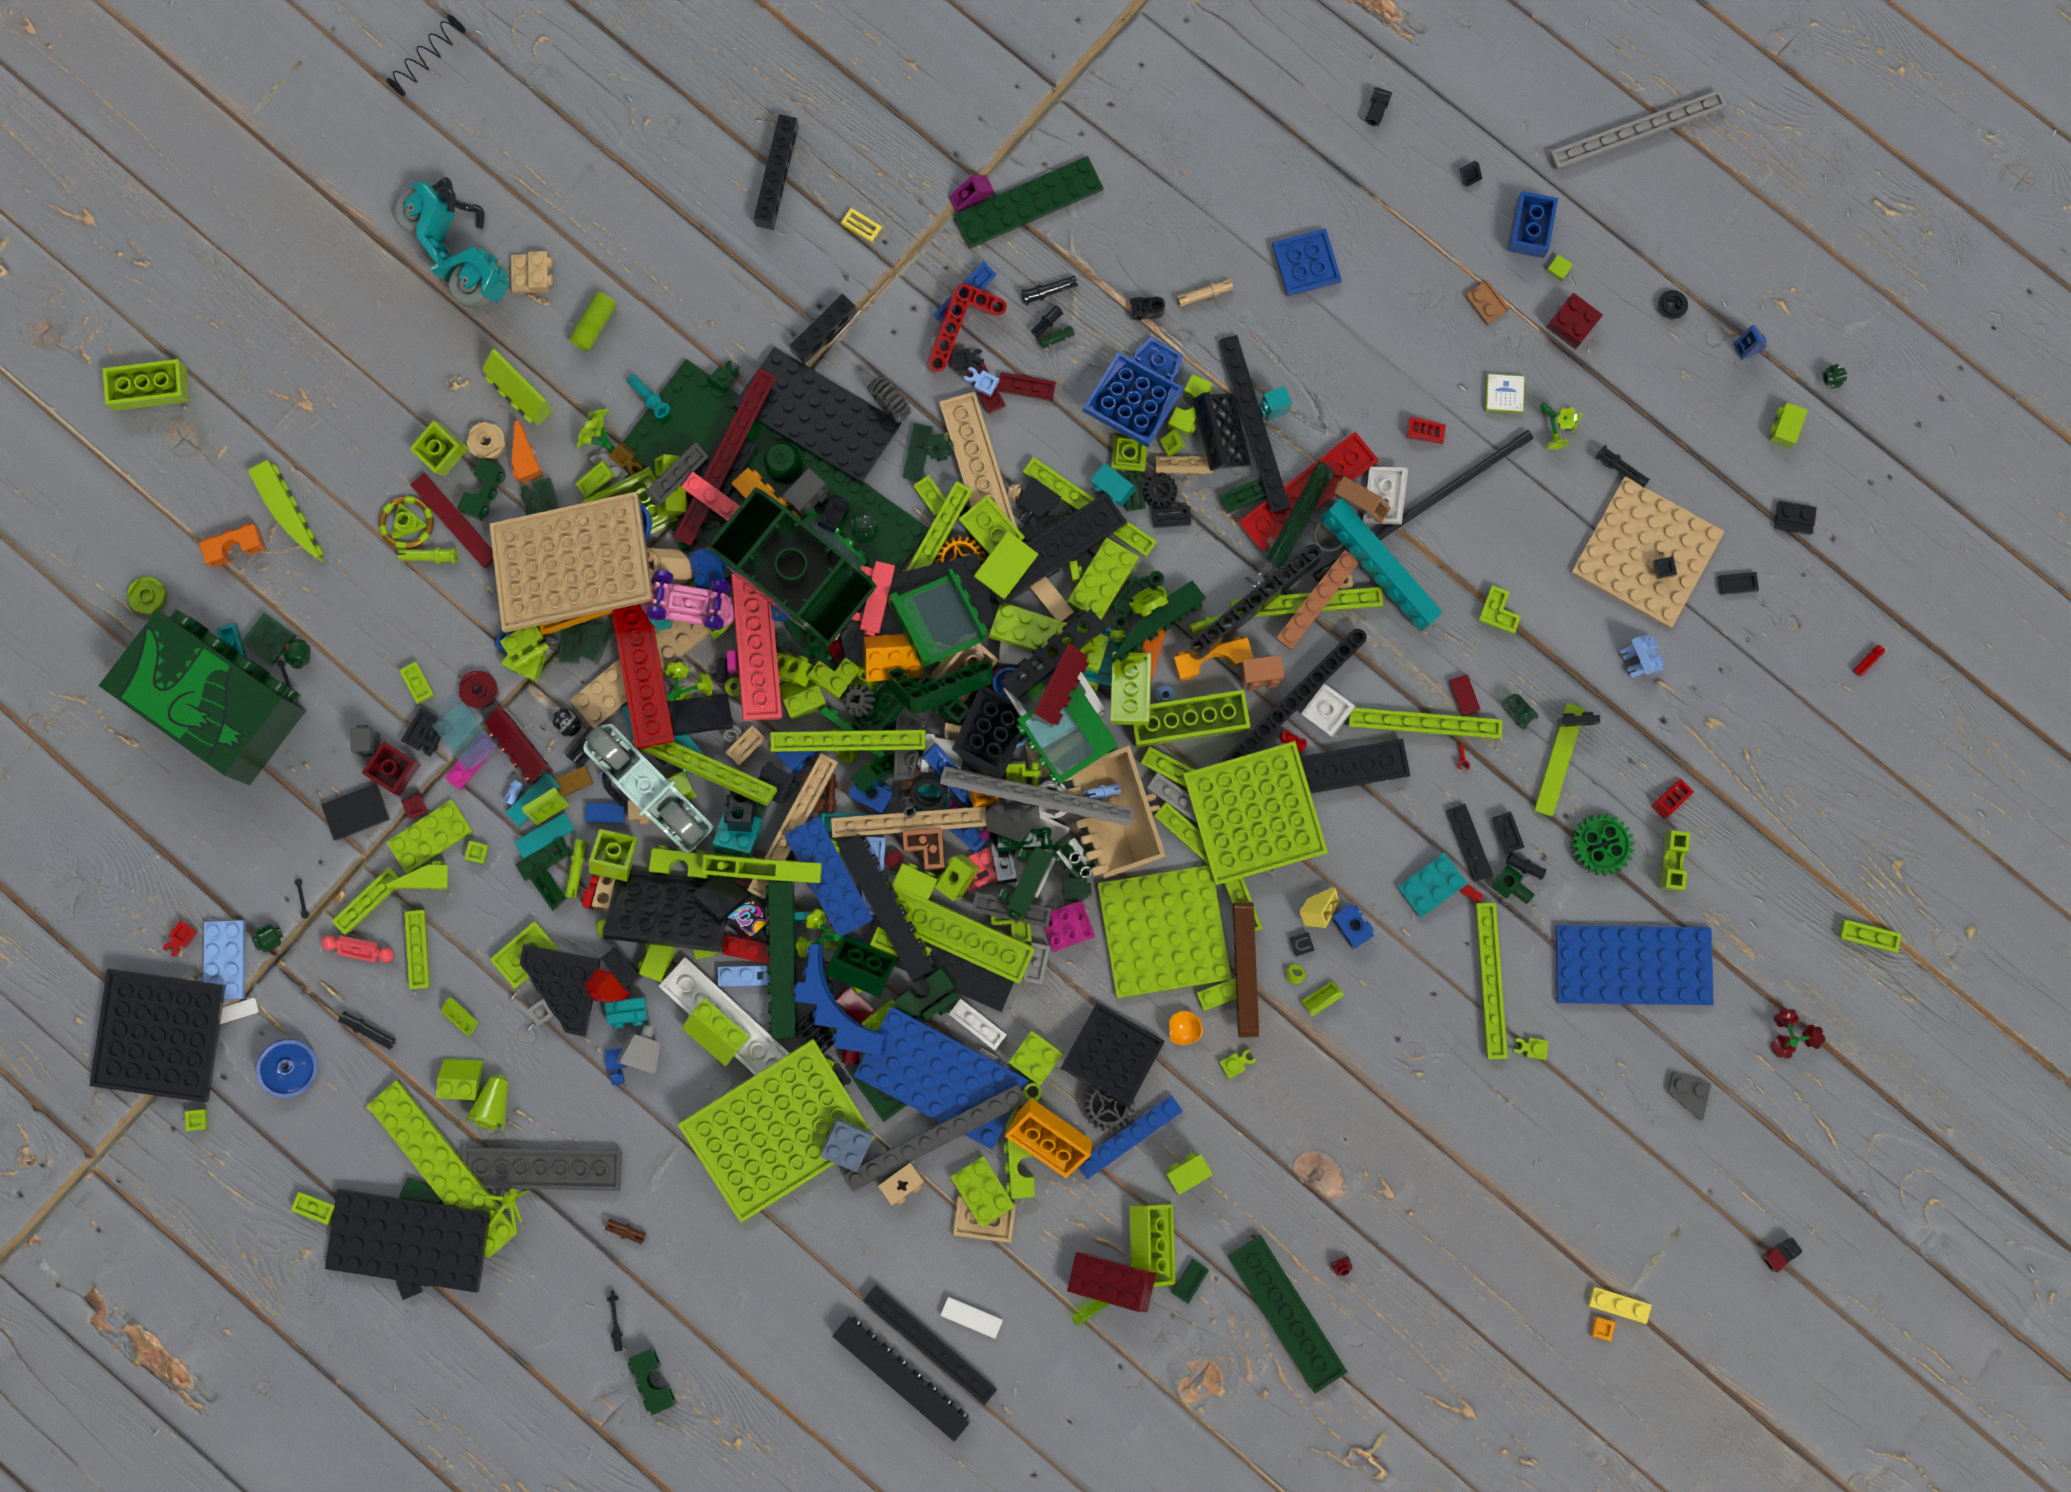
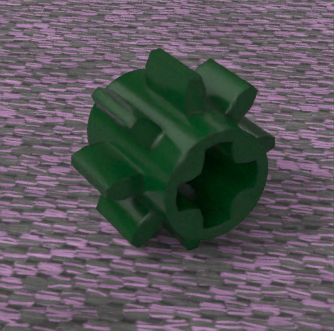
[1823,364,1847,389]

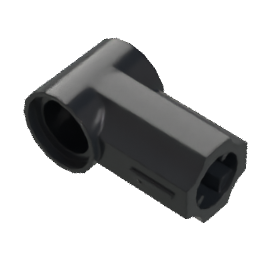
[1364,86,1393,126]

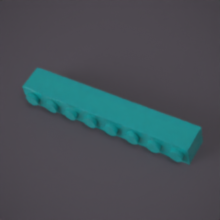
[1320,498,1443,631]

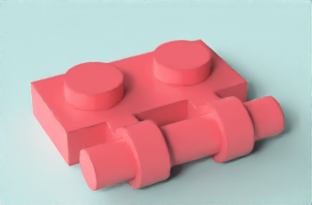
[967,846,997,892]

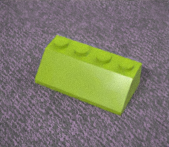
[482,349,553,426]
[1129,1204,1176,1287]

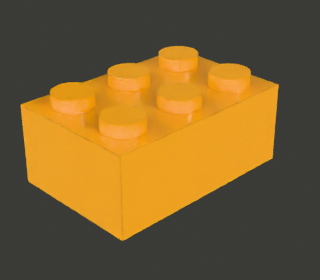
[863,634,924,682]

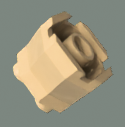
[646,547,693,586]

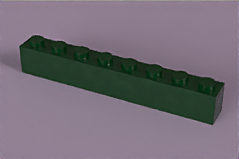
[765,880,798,1039]

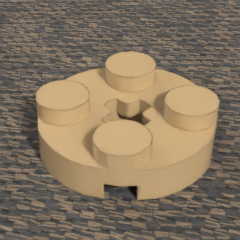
[467,422,506,460]

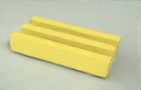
[841,208,882,244]

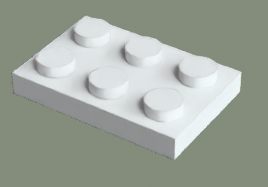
[1363,467,1408,524]

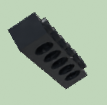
[754,114,799,230]
[1001,609,1106,702]

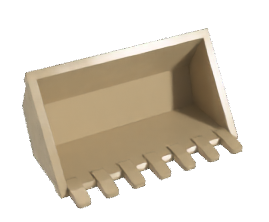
[1064,745,1166,879]

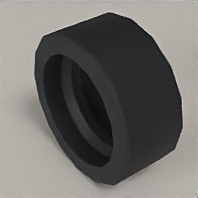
[910,772,948,811]

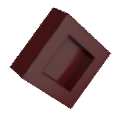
[402,793,428,819]

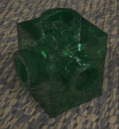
[925,432,954,462]

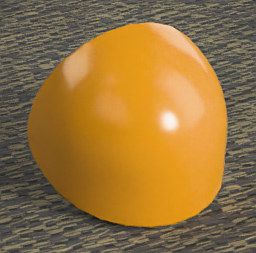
[1168,1011,1203,1045]

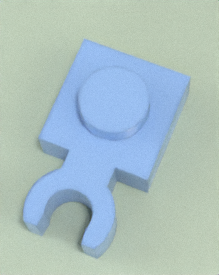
[964,367,999,397]

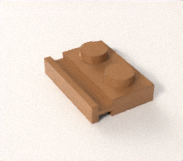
[1465,279,1510,326]

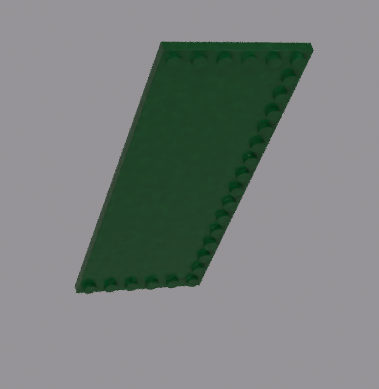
[623,359,930,579]

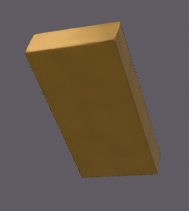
[555,766,594,797]

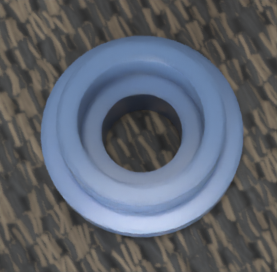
[1156,686,1175,703]

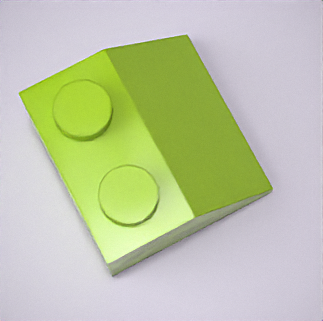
[779,679,827,721]
[436,1059,484,1100]

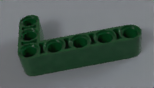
[888,660,993,714]

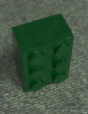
[826,935,898,998]

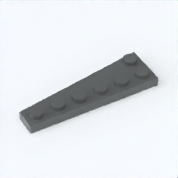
[894,670,934,782]

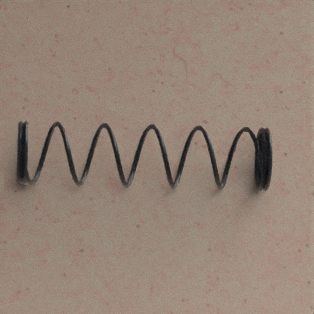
[386,14,466,97]

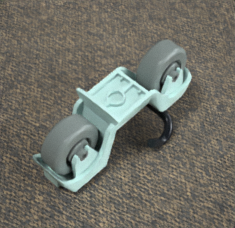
[584,724,714,854]

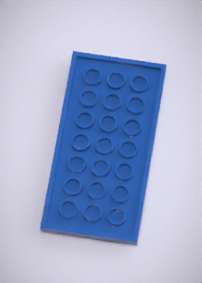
[1555,925,1714,1005]
[854,1006,1030,1150]

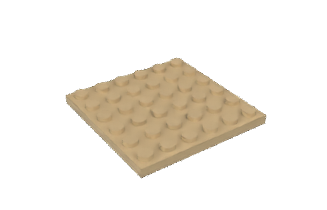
[1571,476,1725,629]

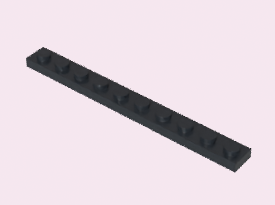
[1219,335,1290,514]

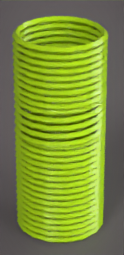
[569,292,617,352]

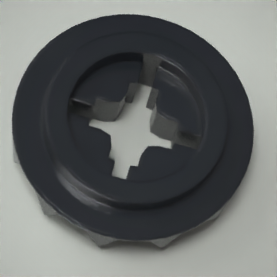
[1658,290,1688,320]

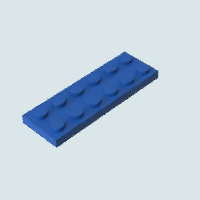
[785,816,873,937]

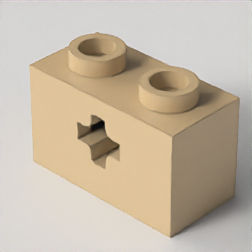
[878,1162,924,1206]

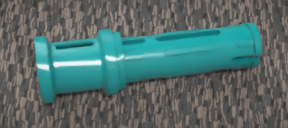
[626,374,670,418]

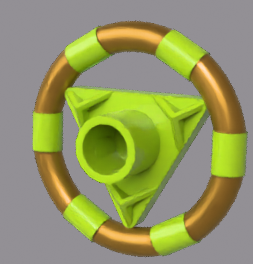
[379,495,434,550]

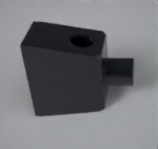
[1018,477,1061,525]

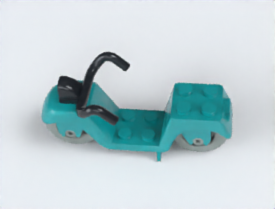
[395,177,511,308]

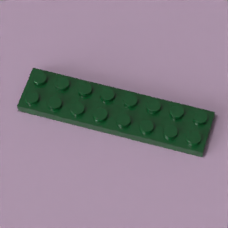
[953,156,1103,249]
[1228,1235,1348,1394]

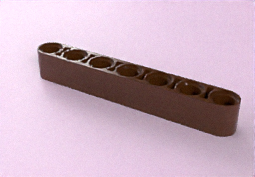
[1233,902,1259,1038]

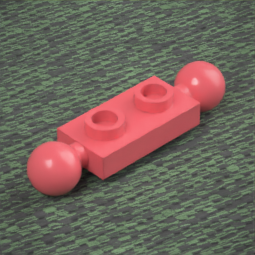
[321,935,394,963]

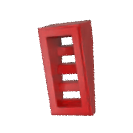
[1406,417,1446,444]
[1651,778,1694,819]

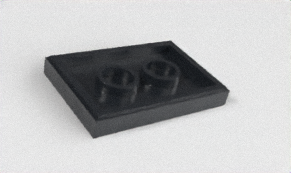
[670,693,733,736]
[321,784,390,841]

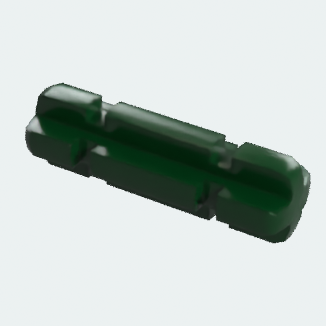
[1039,326,1075,349]

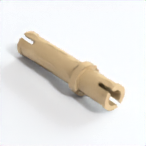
[1177,279,1234,307]

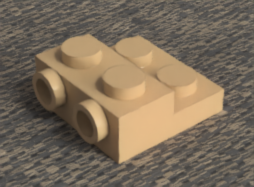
[511,251,553,293]

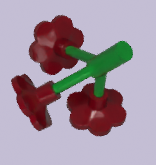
[1771,1009,1826,1059]

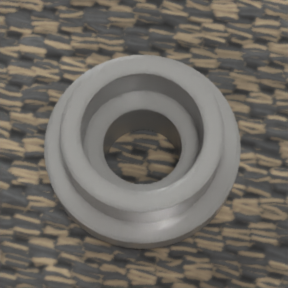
[722,724,741,742]

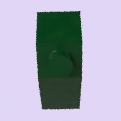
[851,754,895,793]

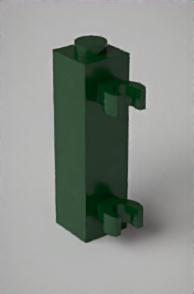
[997,846,1054,921]

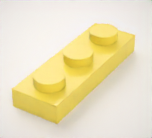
[1588,1287,1652,1324]

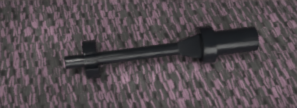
[607,1290,623,1352]

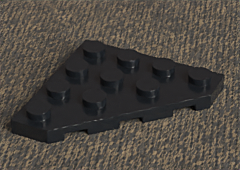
[520,944,601,1037]

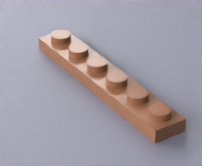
[1276,550,1359,650]

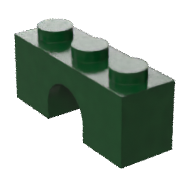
[457,458,506,522]
[917,672,970,725]
[894,964,957,1019]
[628,1347,677,1415]

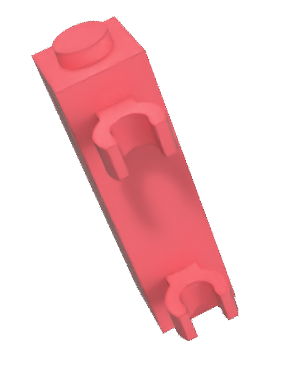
[851,561,895,636]

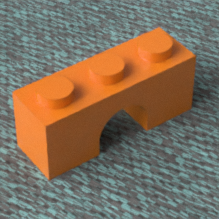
[199,523,266,568]

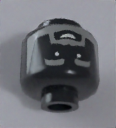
[553,708,581,737]

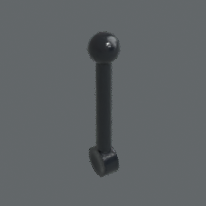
[277,660,291,687]
[295,879,310,919]

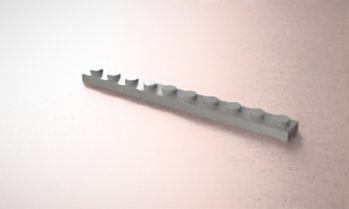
[1549,90,1727,170]
[940,767,1134,826]

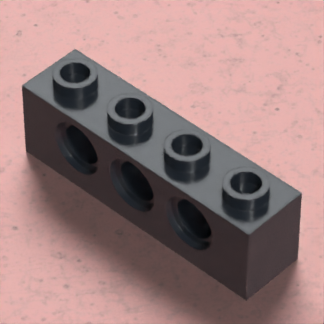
[790,293,857,364]

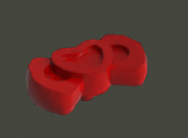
[1280,730,1307,752]

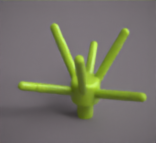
[477,1188,529,1231]

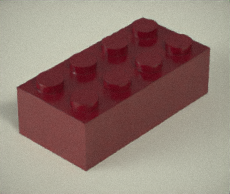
[1067,1252,1156,1312]

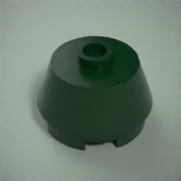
[764,442,802,479]

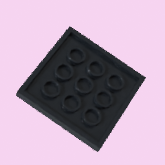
[1060,1002,1165,1108]

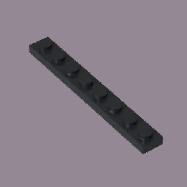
[863,1285,997,1406]

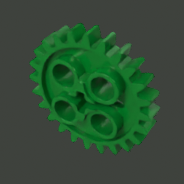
[1571,813,1635,876]

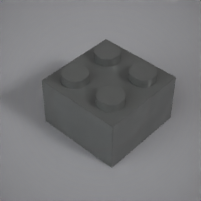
[783,468,829,519]
[986,797,1040,842]

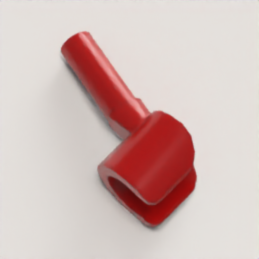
[1457,744,1470,770]

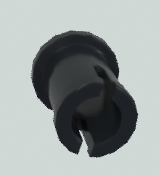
[712,658,728,683]

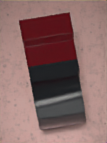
[1761,1237,1803,1273]

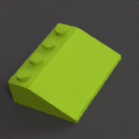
[582,466,678,534]

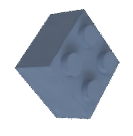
[820,1116,874,1173]

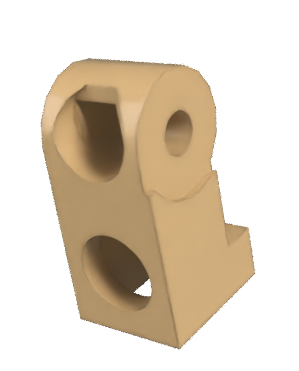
[592,876,616,912]

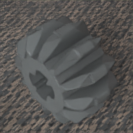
[842,683,876,717]

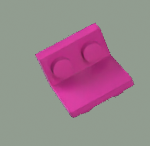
[1044,901,1095,952]

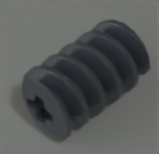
[796,1011,835,1053]

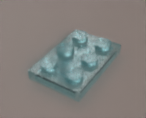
[432,702,499,771]

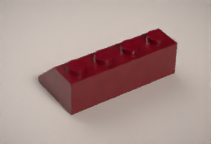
[1031,644,1089,728]
[485,706,553,784]

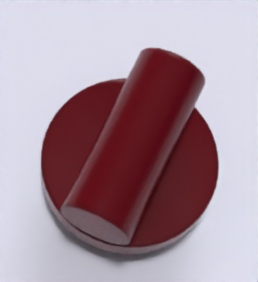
[1330,1256,1353,1276]

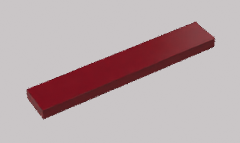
[410,473,494,569]

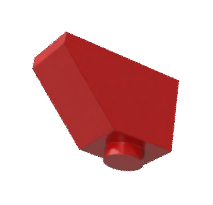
[584,968,630,1003]

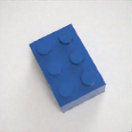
[1507,191,1558,258]

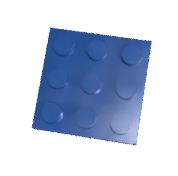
[1272,228,1342,297]

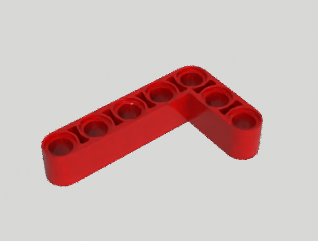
[926,284,1007,373]

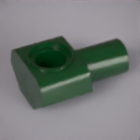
[1490,864,1535,904]

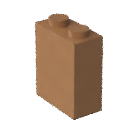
[1334,476,1391,524]

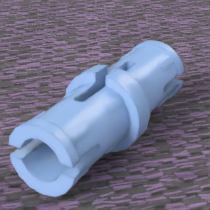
[1083,783,1121,800]

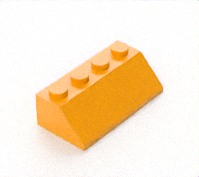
[1005,1098,1092,1178]

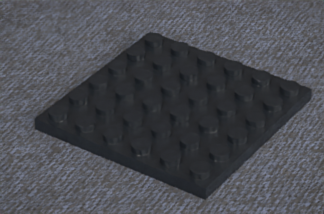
[89,968,226,1103]

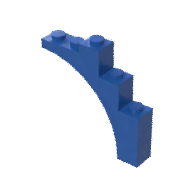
[793,943,888,1055]

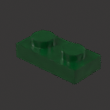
[531,868,567,911]

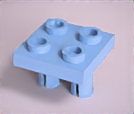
[1621,635,1665,678]

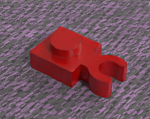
[580,875,599,910]
[163,920,198,957]

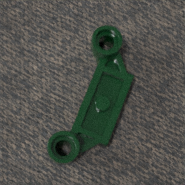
[1112,571,1164,630]

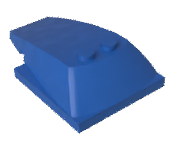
[1082,337,1184,447]

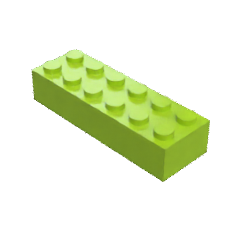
[1132,690,1251,748]

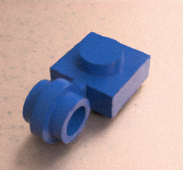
[605,1048,627,1087]

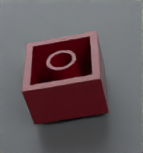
[1546,292,1603,350]
[362,741,421,797]

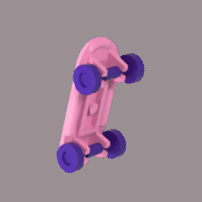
[640,570,734,630]

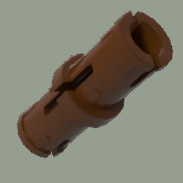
[605,1218,647,1245]

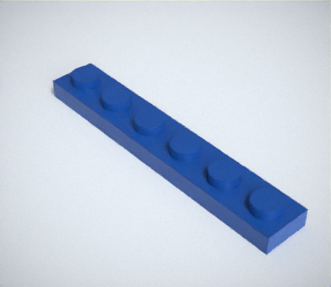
[1079,1095,1183,1180]

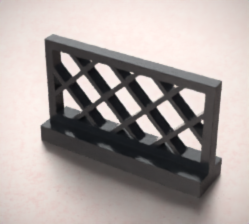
[1192,392,1251,471]

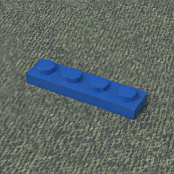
[932,261,997,328]
[921,743,973,808]

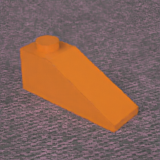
[511,420,543,484]

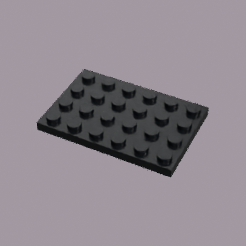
[602,870,728,953]

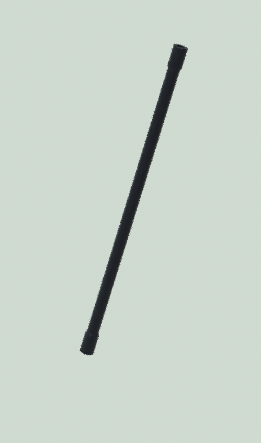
[1313,430,1534,583]

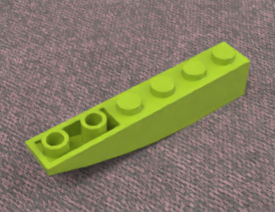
[247,460,325,563]
[702,853,822,883]

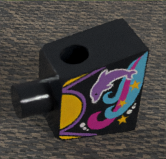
[726,894,770,943]

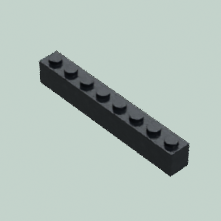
[839,834,935,983]
[832,1316,970,1442]

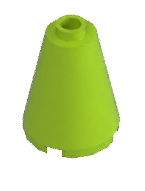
[466,1074,509,1132]

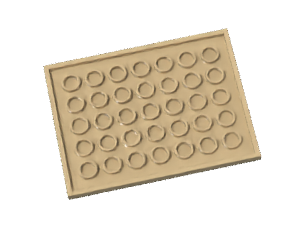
[489,492,653,633]

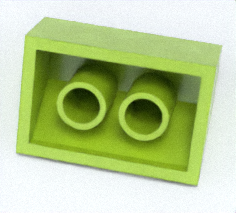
[681,998,752,1067]

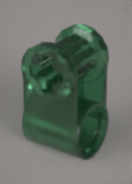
[1502,694,1539,730]

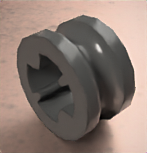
[542,636,561,651]

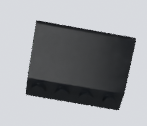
[952,687,1030,779]

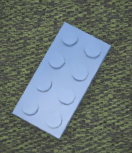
[203,920,246,1000]

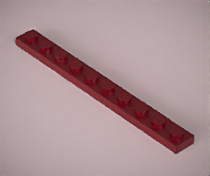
[674,368,776,546]

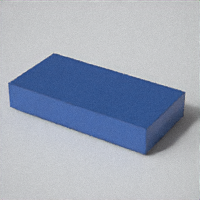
[585,803,626,824]

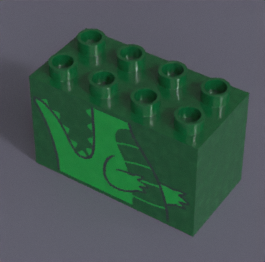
[98,609,306,785]

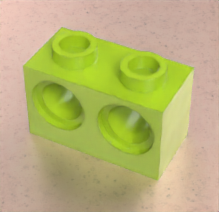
[777,652,814,687]

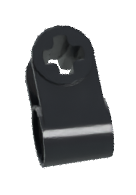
[1129,296,1165,321]

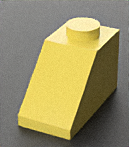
[1300,887,1340,928]

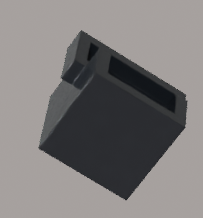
[758,761,801,804]

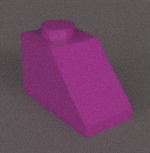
[949,175,994,212]

